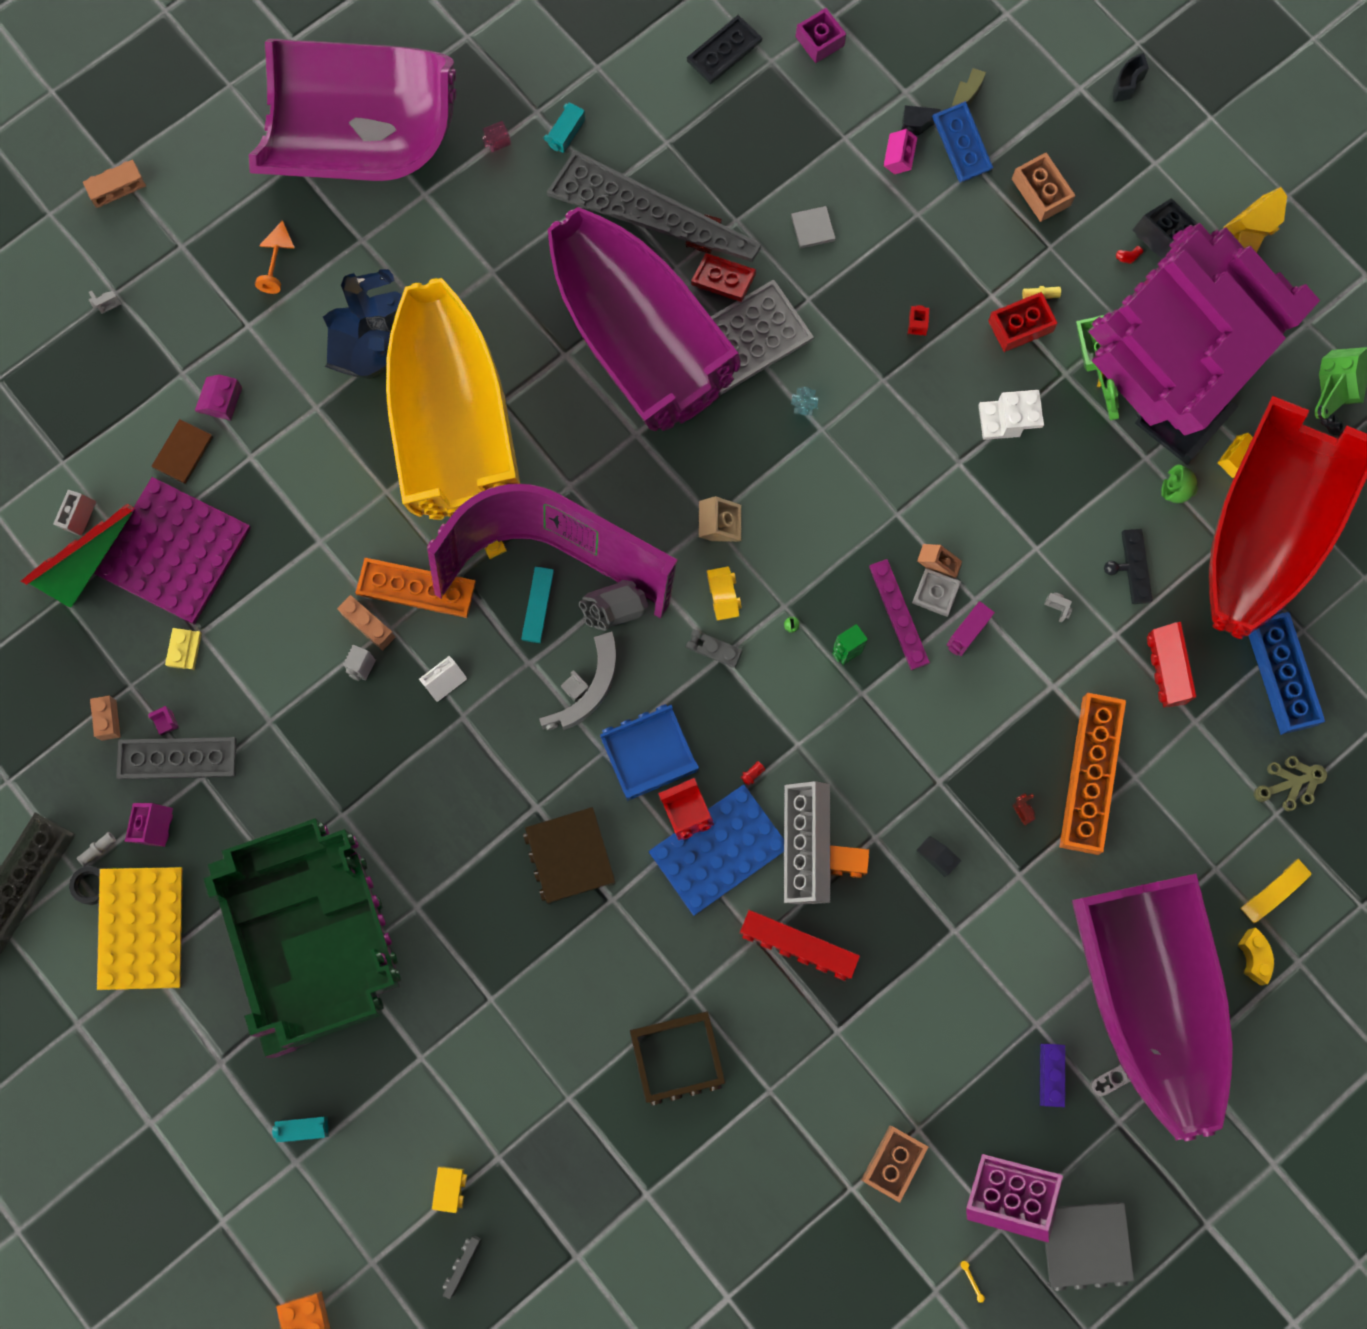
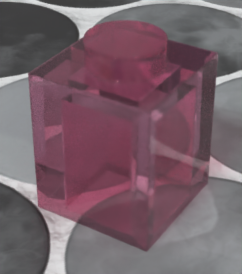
[482,121,511,153]

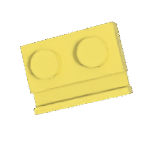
[165,628,202,670]

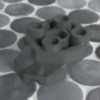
[579,579,649,631]

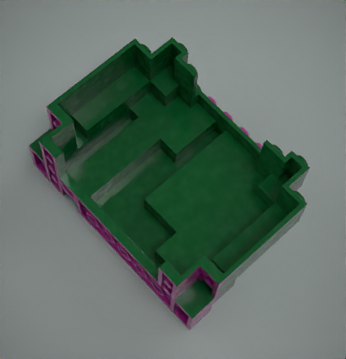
[203,818,401,1058]

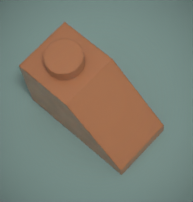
[917,544,962,578]

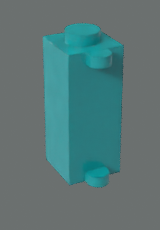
[543,102,586,153]
[272,1116,329,1143]

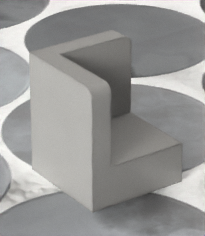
[561,670,589,703]

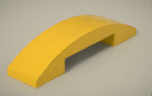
[1240,859,1312,924]

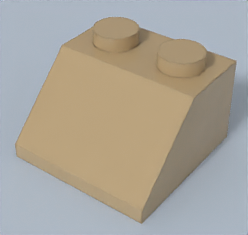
[699,496,741,542]

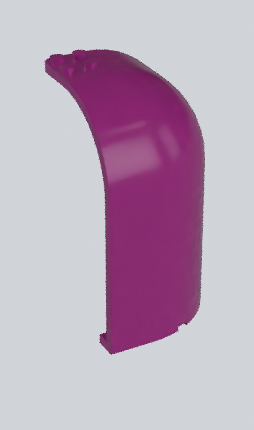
[249,39,457,181]

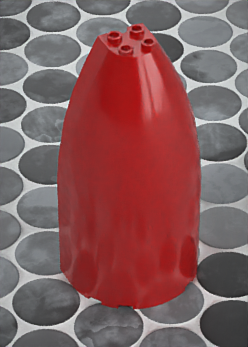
[1209,396,1367,639]

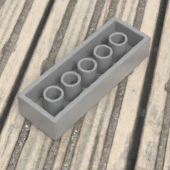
[784,781,830,905]

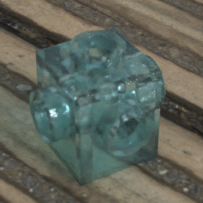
[791,387,819,416]

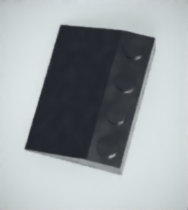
[1132,198,1198,259]

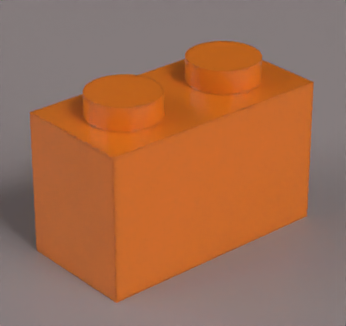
[830,845,869,878]

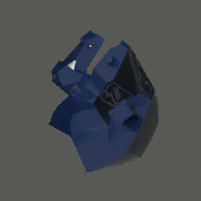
[323,269,403,379]

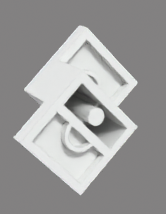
[979,390,1044,440]

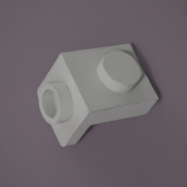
[1044,593,1073,622]

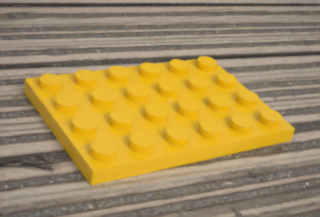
[97,867,183,990]

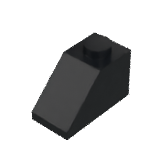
[901,105,941,136]
[916,836,961,877]

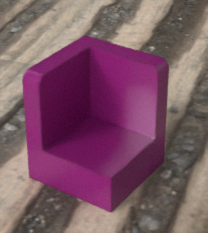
[148,706,179,736]

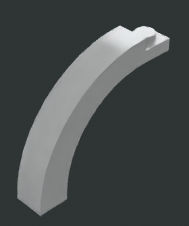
[539,631,616,730]

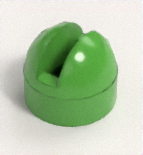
[784,617,800,633]

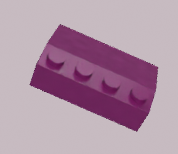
[966,1154,1063,1242]

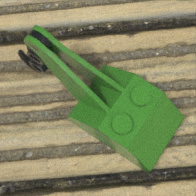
[1315,347,1367,437]

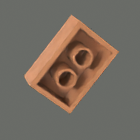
[1012,153,1075,222]
[861,1125,928,1203]

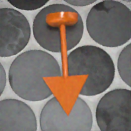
[255,221,295,294]

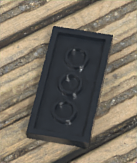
[687,15,762,84]

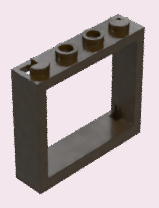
[630,1011,725,1106]

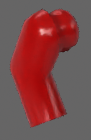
[1116,246,1143,264]

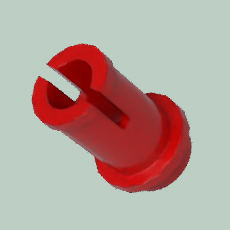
[741,761,766,785]

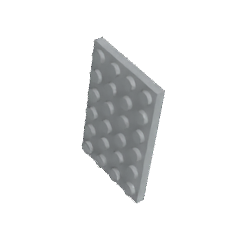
[711,279,814,395]

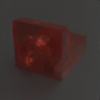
[1012,793,1036,825]

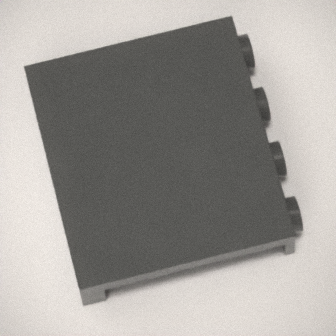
[1045,1202,1134,1291]

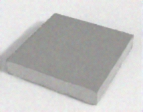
[349,118,396,141]
[791,206,835,249]
[912,568,961,617]

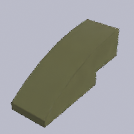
[951,68,986,107]

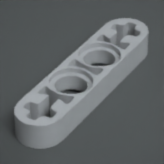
[1090,1049,1161,1096]

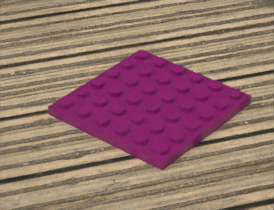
[94,477,251,625]

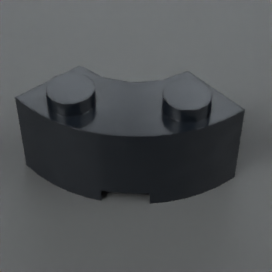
[1113,53,1149,102]

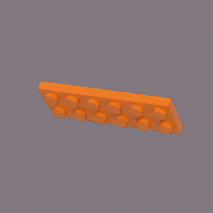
[355,558,476,618]

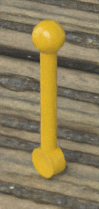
[960,1261,985,1303]

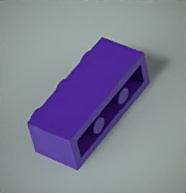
[1040,1044,1065,1107]

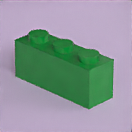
[832,624,868,665]

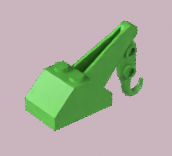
[1076,315,1119,421]

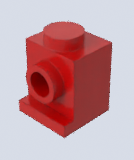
[907,305,930,336]

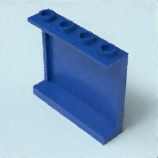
[600,704,699,801]

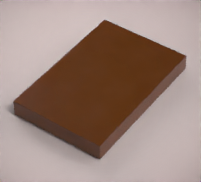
[151,419,213,484]

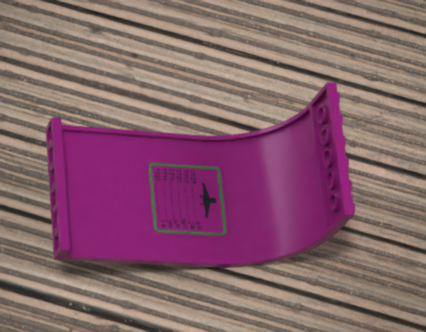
[427,484,677,619]

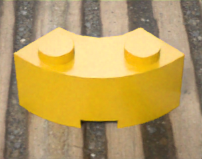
[707,566,742,620]
[1237,928,1274,985]

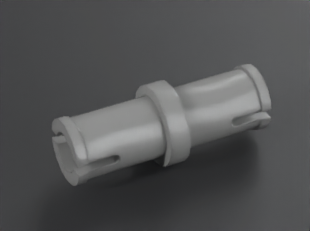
[77,832,116,867]

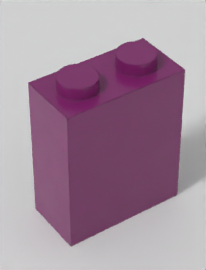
[946,601,995,656]

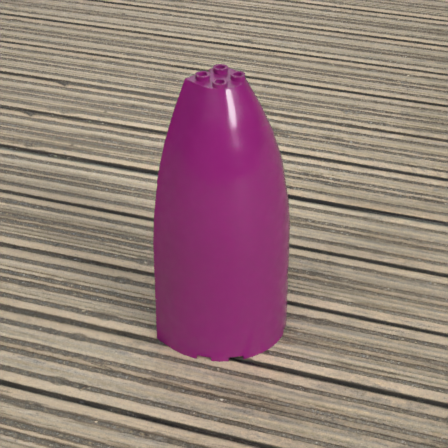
[548,207,741,431]
[1071,874,1232,1141]

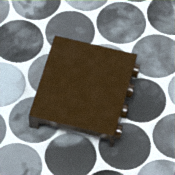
[523,807,616,905]

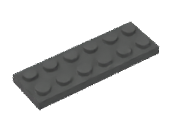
[117,737,237,779]

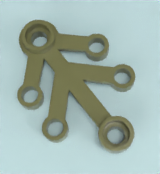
[1254,756,1327,811]

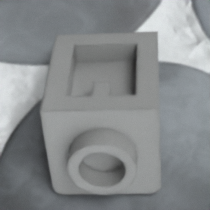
[89,290,121,314]

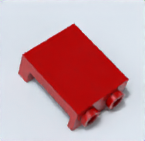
[658,778,714,840]

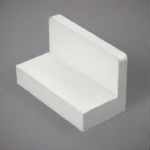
[419,656,467,702]

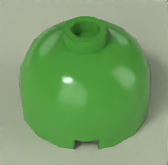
[1161,464,1198,503]

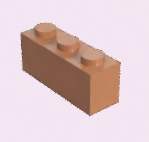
[83,160,146,208]
[337,595,395,651]

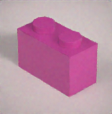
[884,129,917,174]

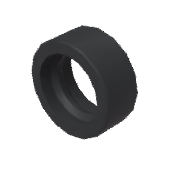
[69,866,100,905]

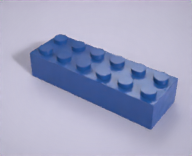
[1248,612,1325,735]

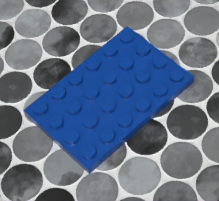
[648,784,784,916]

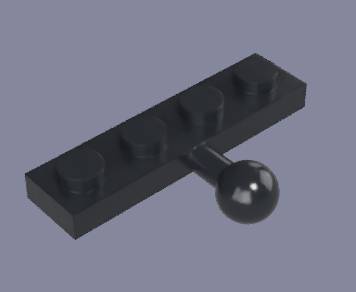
[1104,529,1153,604]

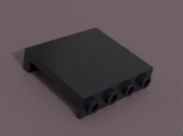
[1135,402,1238,465]

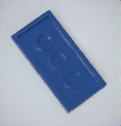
[932,101,993,183]

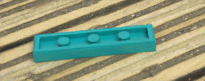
[521,566,554,644]

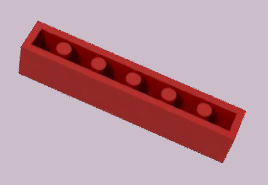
[740,910,860,981]

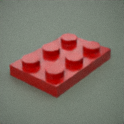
[691,253,756,302]

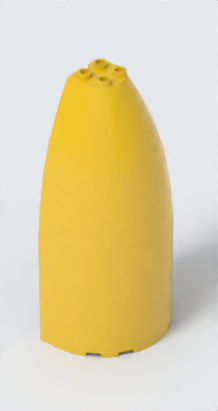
[386,278,521,520]

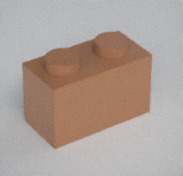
[90,696,121,741]

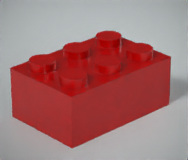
[988,292,1058,352]

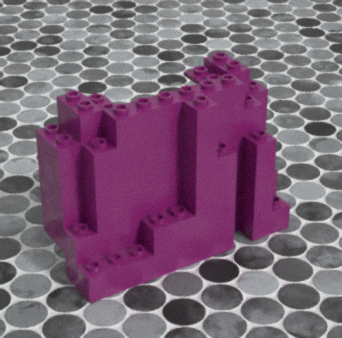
[1088,223,1320,436]

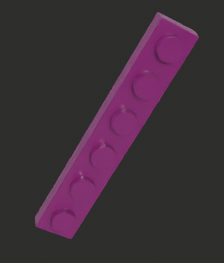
[869,559,930,671]

